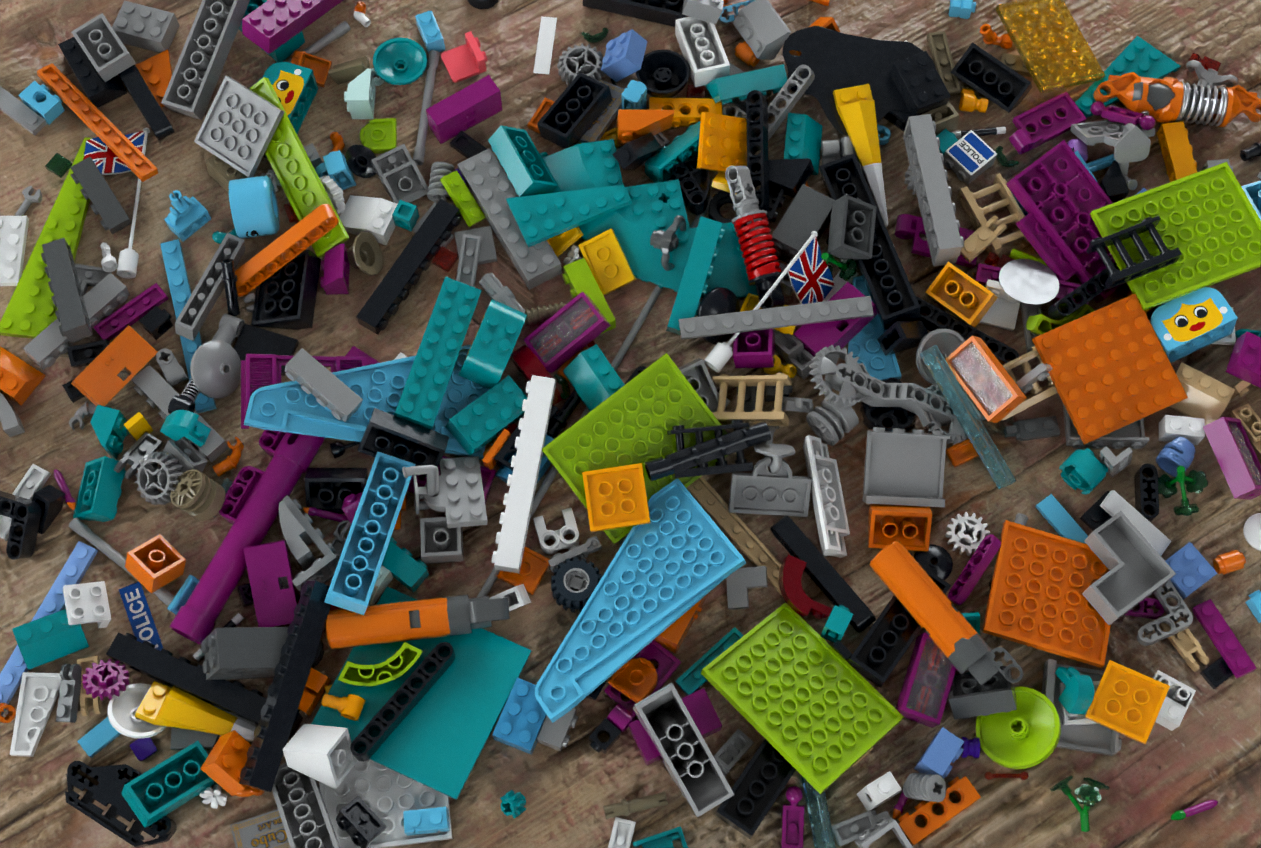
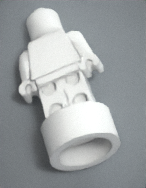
[100,242,118,272]

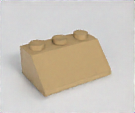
[1169,362,1235,425]

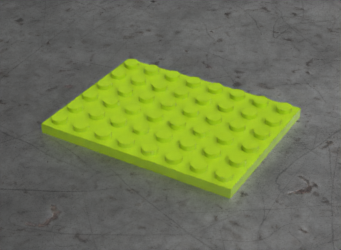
[1090,162,1261,311]
[542,353,728,544]
[701,602,904,795]

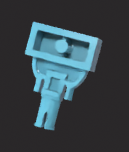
[315,150,357,190]
[164,190,211,242]

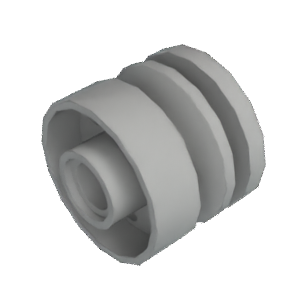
[806,399,859,446]

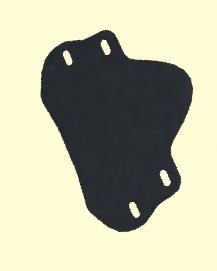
[783,26,936,136]

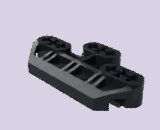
[65,761,177,848]

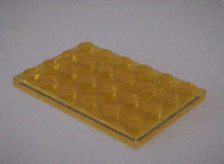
[995,0,1105,94]

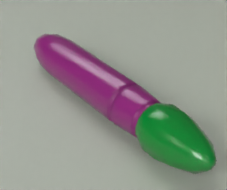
[1171,800,1218,820]

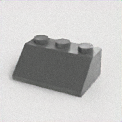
[827,195,877,259]
[949,666,1017,720]

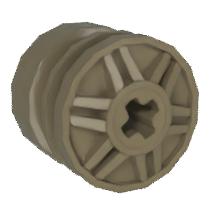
[170,469,226,521]

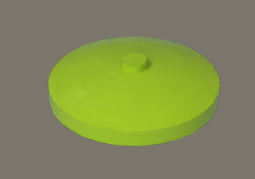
[976,686,1061,769]

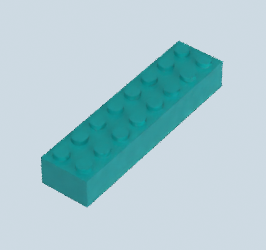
[394,277,482,429]

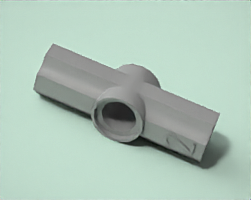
[479,273,525,313]

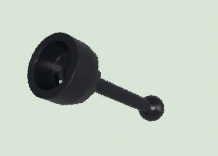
[330,442,360,459]

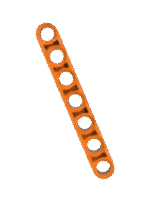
[234,204,338,297]

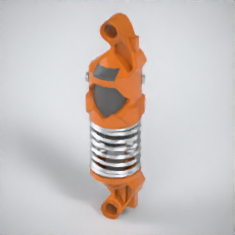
[1093,72,1261,128]

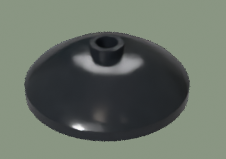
[697,287,740,345]

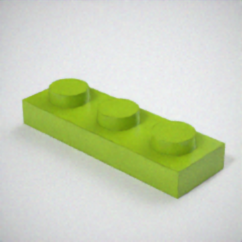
[440,170,486,227]

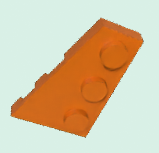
[136,49,172,108]

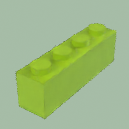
[562,258,616,334]

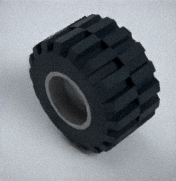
[551,557,602,613]

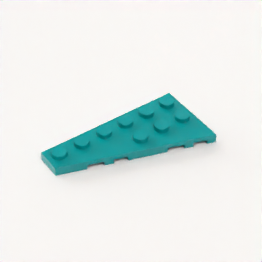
[1075,36,1181,118]
[506,185,632,248]

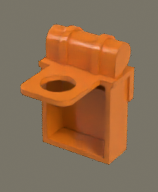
[291,50,332,88]

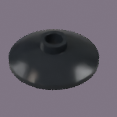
[345,145,376,178]
[914,544,953,580]

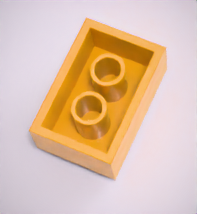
[925,261,998,328]

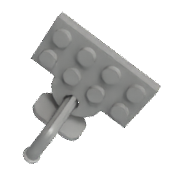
[1070,120,1156,190]
[728,426,812,517]
[402,456,488,528]

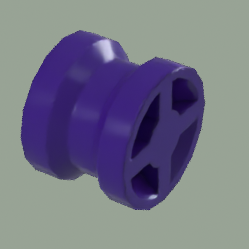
[960,737,980,759]

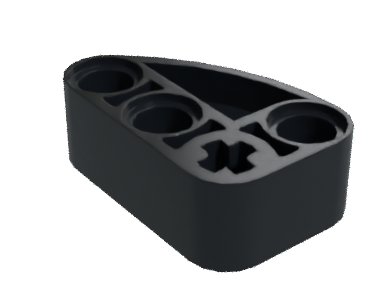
[672,157,710,215]

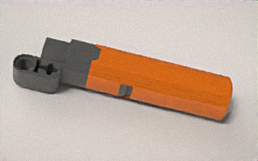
[870,541,1024,685]
[326,594,510,649]

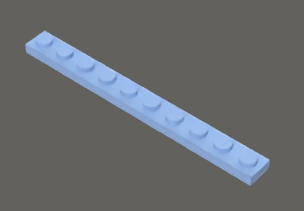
[0,541,98,716]

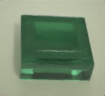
[45,153,72,178]

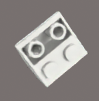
[1152,670,1196,731]

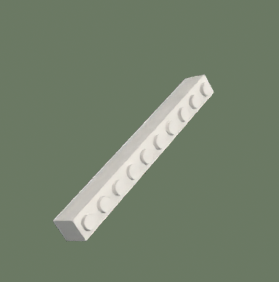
[492,375,556,574]

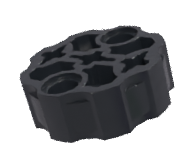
[860,378,917,432]

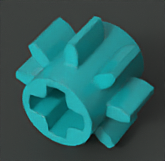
[500,790,526,818]

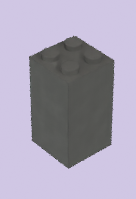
[770,184,836,264]
[201,627,288,680]

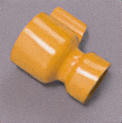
[959,88,988,113]

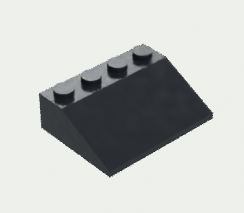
[251,250,321,330]

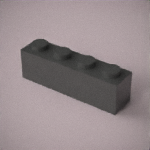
[70,157,132,234]

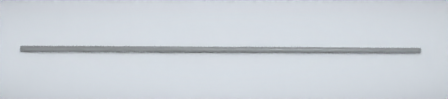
[477,196,713,597]

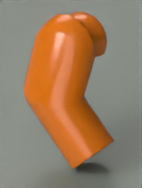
[330,132,345,152]

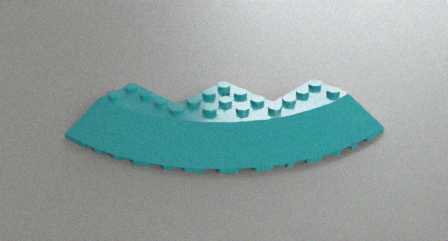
[542,139,758,299]

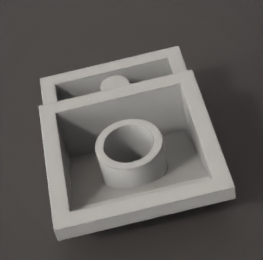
[370,144,428,204]
[279,501,316,571]

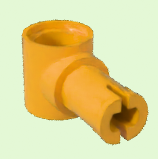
[321,693,365,721]

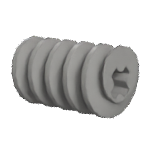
[427,161,454,203]
[903,772,946,802]

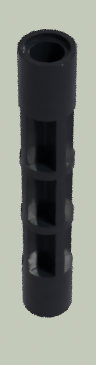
[644,421,771,482]

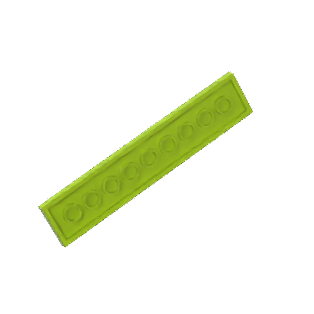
[249,77,349,258]

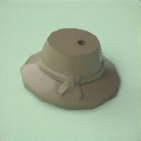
[347,232,383,276]

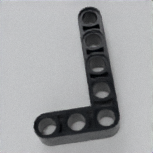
[0,491,42,560]

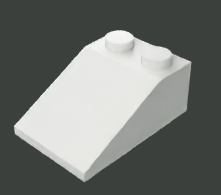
[339,195,398,245]

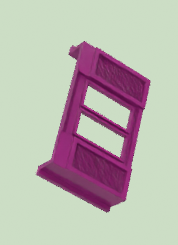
[241,354,367,429]

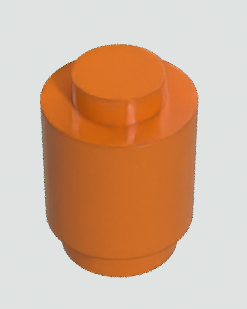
[735,41,761,67]
[1213,550,1246,574]

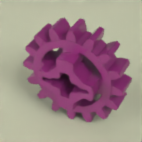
[82,659,129,701]

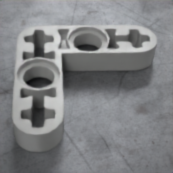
[1137,580,1193,646]

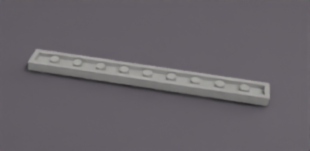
[679,296,874,340]

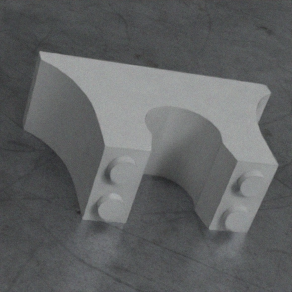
[633,683,735,817]

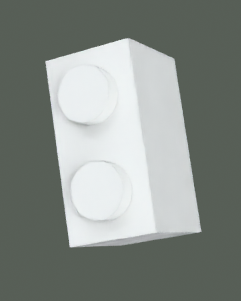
[1159,415,1205,445]

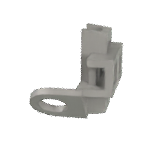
[775,396,813,429]

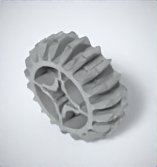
[557,43,605,86]
[134,451,183,505]

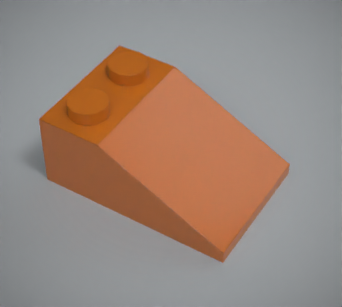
[616,109,674,146]

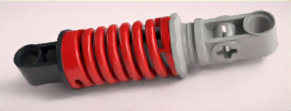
[725,166,785,309]

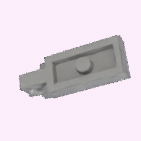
[548,536,602,573]
[831,810,890,847]

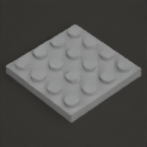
[194,76,284,178]

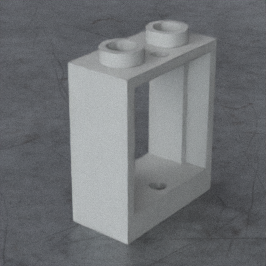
[855,817,913,848]

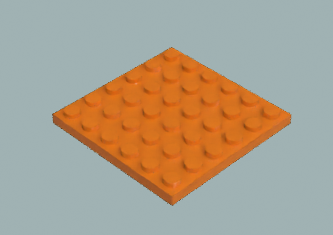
[1032,294,1188,445]
[982,520,1111,668]

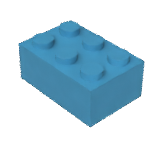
[492,677,547,755]

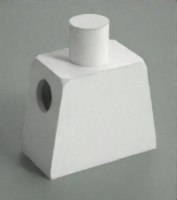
[857,771,902,811]

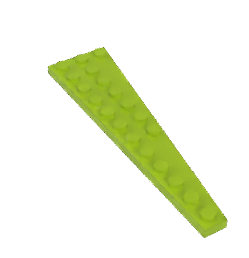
[0,137,92,339]

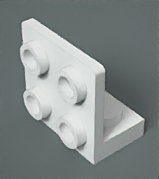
[979,279,1020,331]
[63,581,111,628]

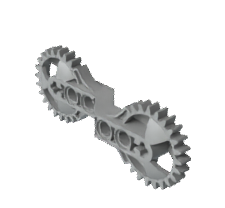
[809,345,976,445]

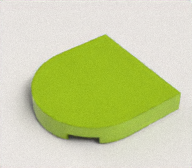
[360,118,397,154]

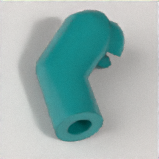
[212,228,238,244]

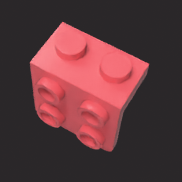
[441,31,488,83]

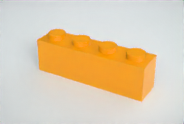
[1157,121,1197,182]

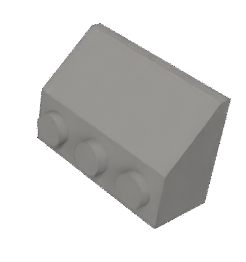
[733,0,791,60]

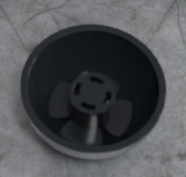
[636,50,690,98]

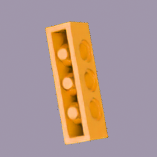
[649,97,722,127]

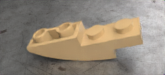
[1231,404,1261,464]

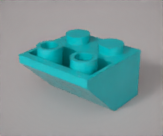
[90,405,130,459]

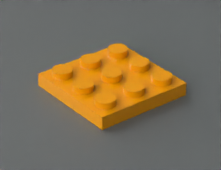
[697,112,747,172]
[582,463,651,532]
[1085,660,1170,744]

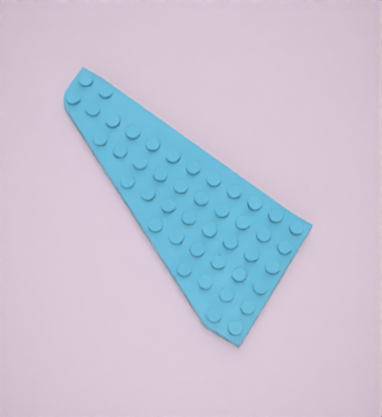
[244,344,490,460]
[535,478,746,723]

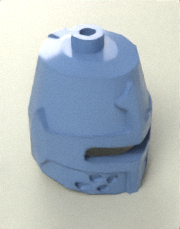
[1156,437,1195,477]

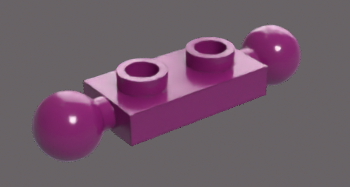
[1090,101,1155,130]
[781,786,805,848]

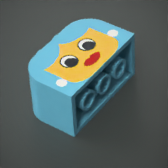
[1150,287,1238,363]

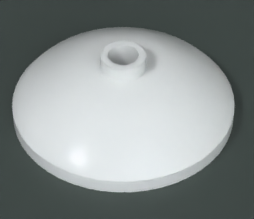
[107,683,167,739]

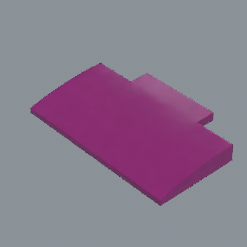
[1006,140,1123,303]

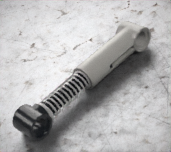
[168,313,245,414]

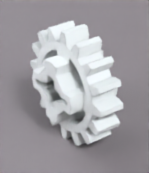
[319,175,346,214]
[945,512,990,556]

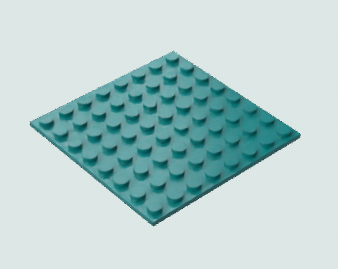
[311,586,532,800]

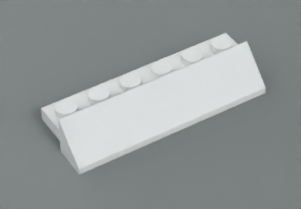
[803,435,850,558]

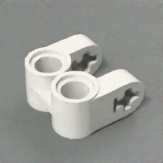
[533,508,579,555]

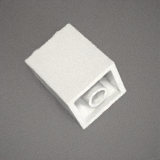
[283,724,357,789]

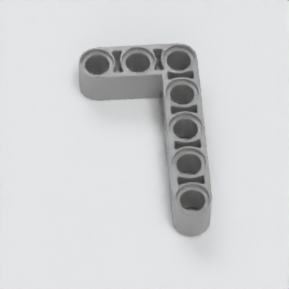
[722,65,815,141]

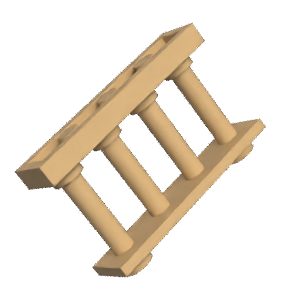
[957,173,1030,258]
[991,346,1058,421]
[712,373,792,426]

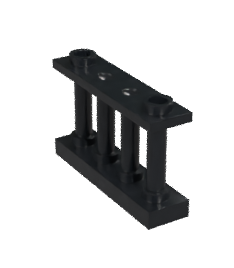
[1086,216,1182,290]
[667,419,754,478]

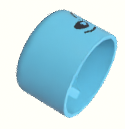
[229,176,280,239]

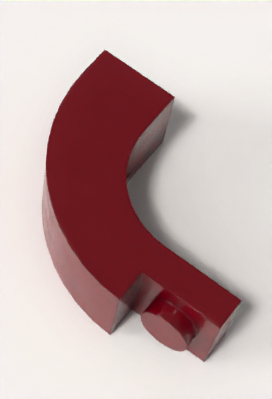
[510,345,564,405]
[779,554,832,619]

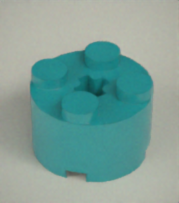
[1059,448,1108,495]

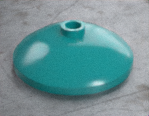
[373,38,427,85]

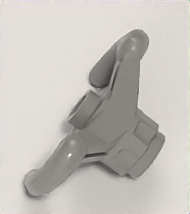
[1186,60,1238,96]

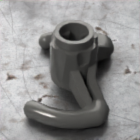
[650,215,686,271]

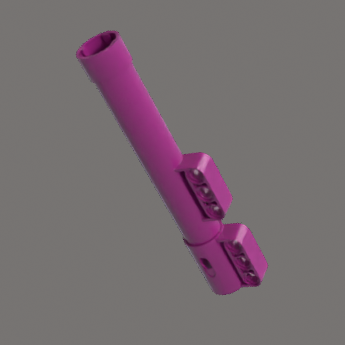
[169,430,325,645]

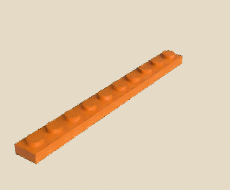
[37,63,158,182]

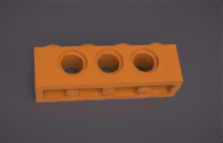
[898,776,981,847]

